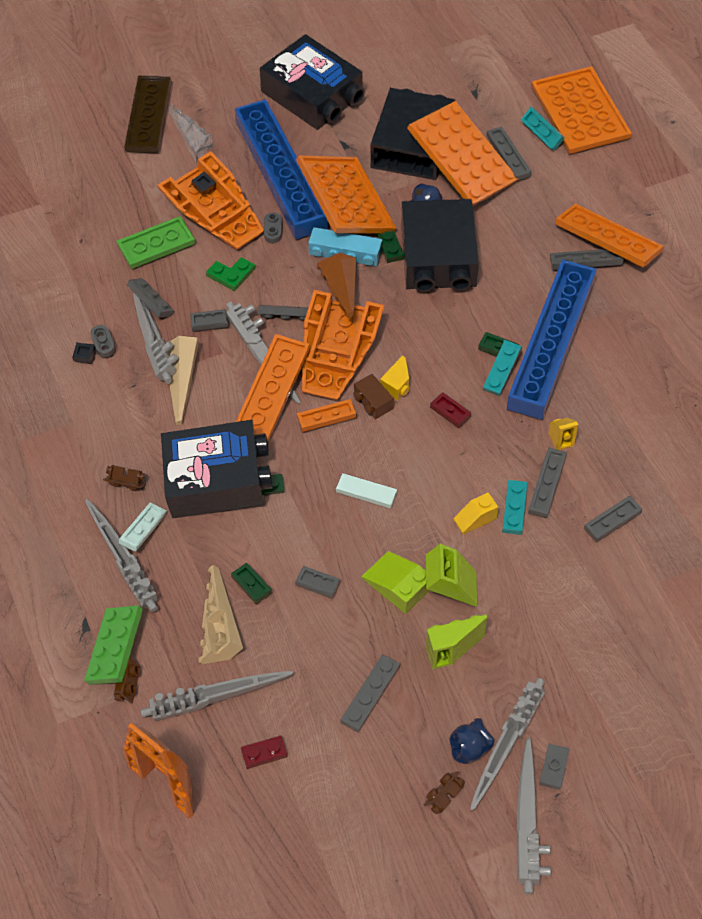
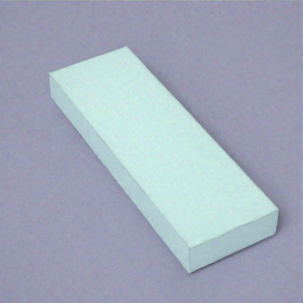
[336,473,397,508]
[119,502,167,552]

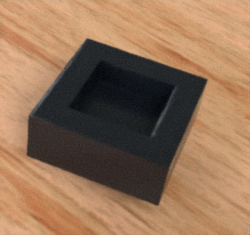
[191,171,216,195]
[72,342,95,363]

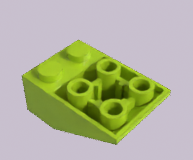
[426,544,478,607]
[425,614,487,669]

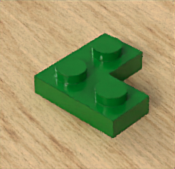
[206,257,256,292]

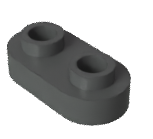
[264,212,282,243]
[91,325,115,357]

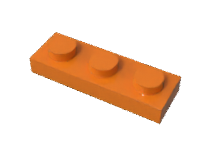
[297,399,356,432]

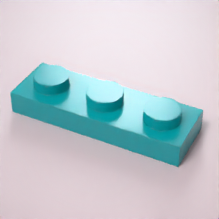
[521,106,565,151]
[483,340,522,396]
[502,480,527,535]

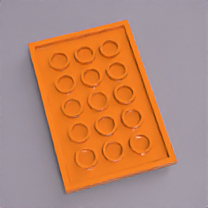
[531,66,632,154]
[407,101,518,206]
[296,155,397,233]

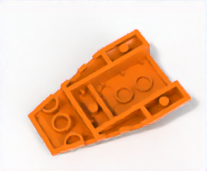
[157,151,264,250]
[302,290,385,401]
[123,723,193,818]

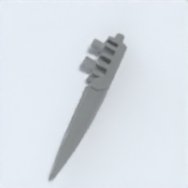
[133,292,179,384]
[226,302,301,404]
[85,499,158,612]
[140,671,294,721]
[471,678,545,811]
[517,737,551,895]

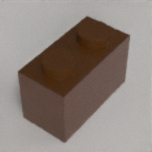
[353,374,394,420]

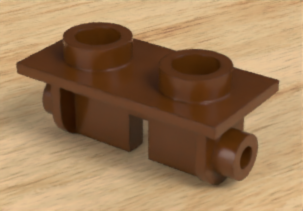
[103,465,146,490]
[113,657,140,704]
[423,771,465,814]

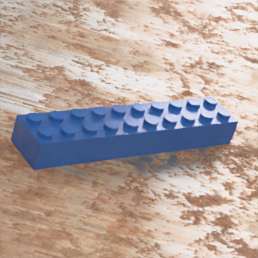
[235,99,328,239]
[507,259,597,420]

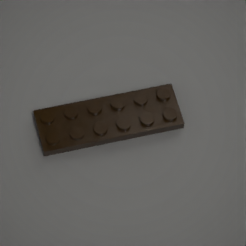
[124,75,171,153]

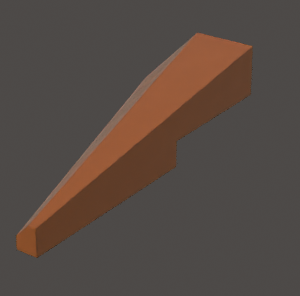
[317,252,356,318]

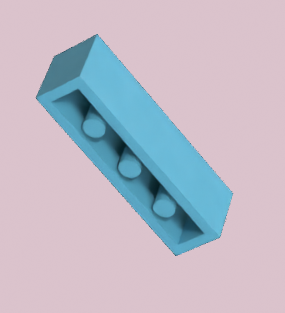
[308,227,382,266]

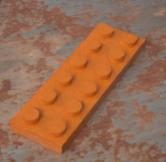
[555,203,664,268]
[236,334,310,442]

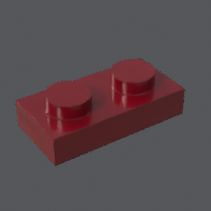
[430,392,471,428]
[240,735,288,769]

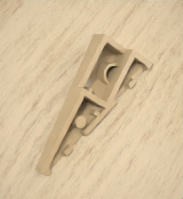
[168,336,199,425]
[199,565,243,664]

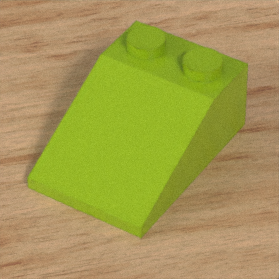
[361,551,430,614]

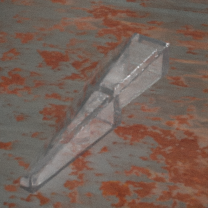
[168,104,213,166]

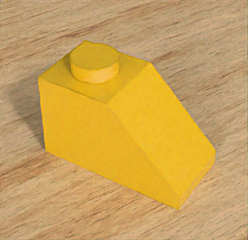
[380,355,410,401]
[548,417,578,450]
[453,492,498,535]

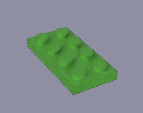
[116,216,195,269]
[84,605,143,685]

